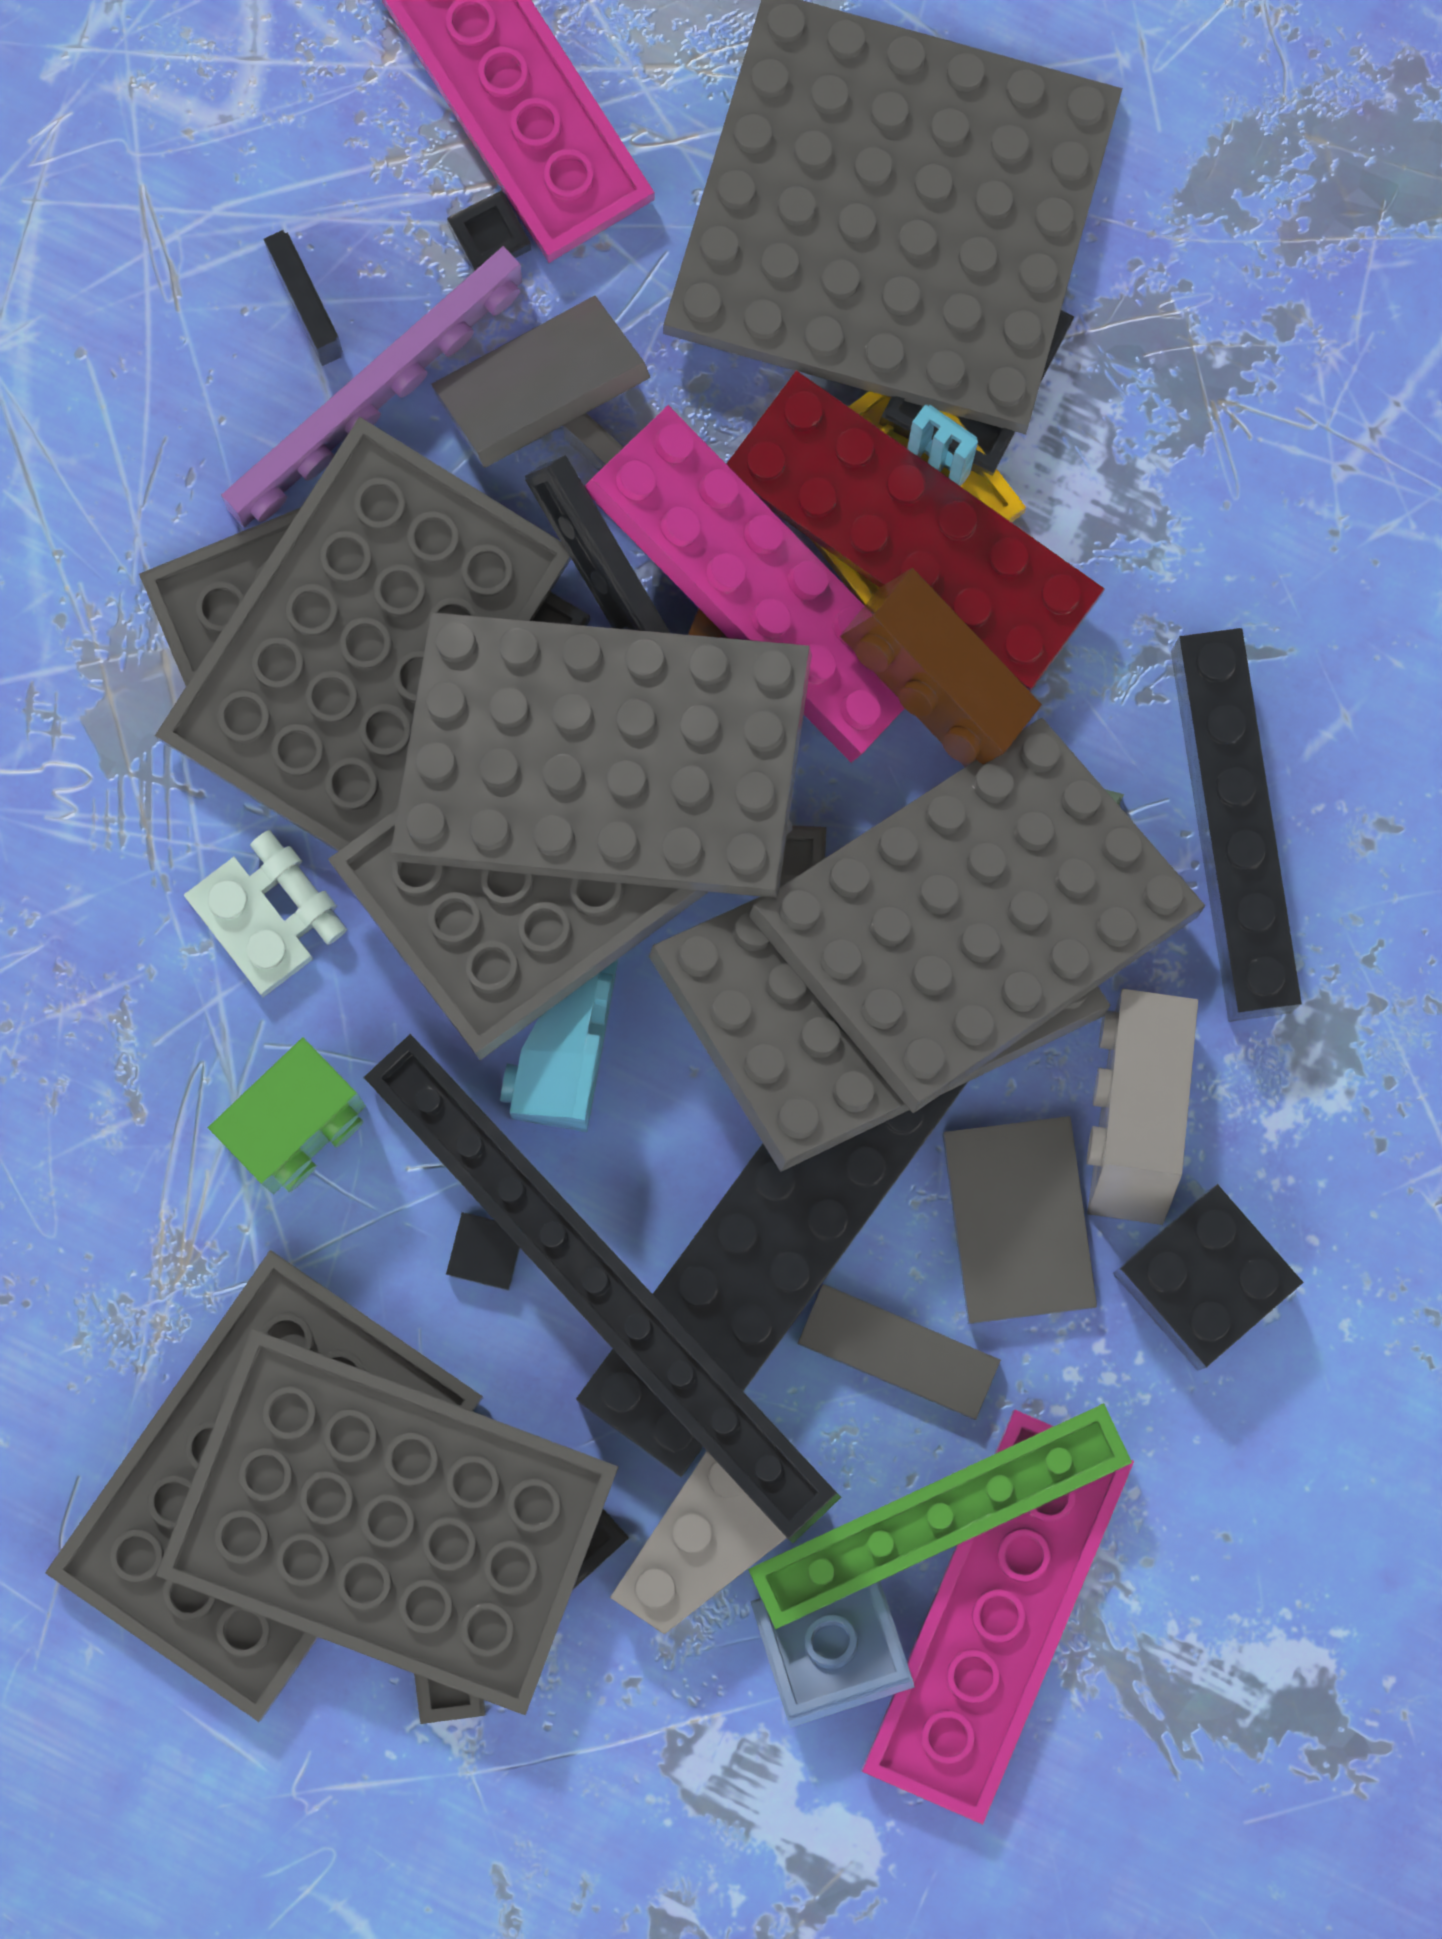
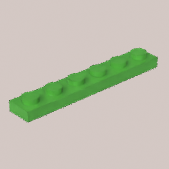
[748,1403,1132,1629]

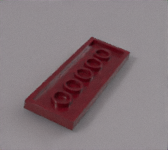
[726,370,1105,692]

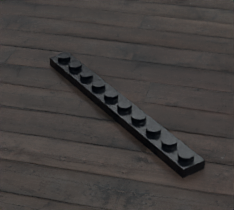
[363,1034,842,1543]

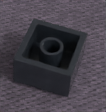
[1113,1184,1304,1371]

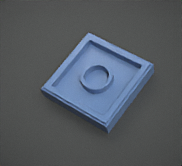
[750,1581,915,1728]

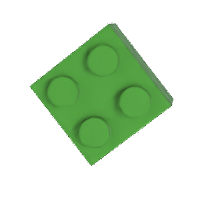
[207,1037,366,1195]

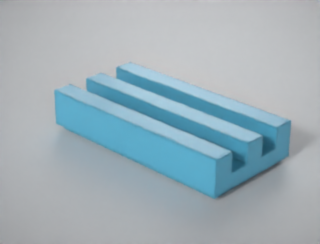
[907,404,978,486]

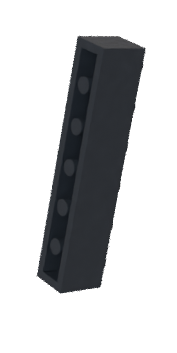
[1171,628,1302,1022]

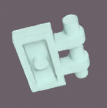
[184,830,347,997]

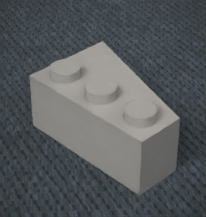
[1087,989,1198,1225]
[610,1451,786,1634]

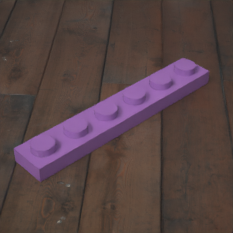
[221,246,522,528]

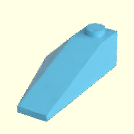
[500,959,619,1132]

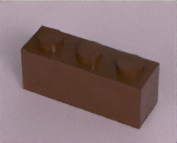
[840,567,1042,767]

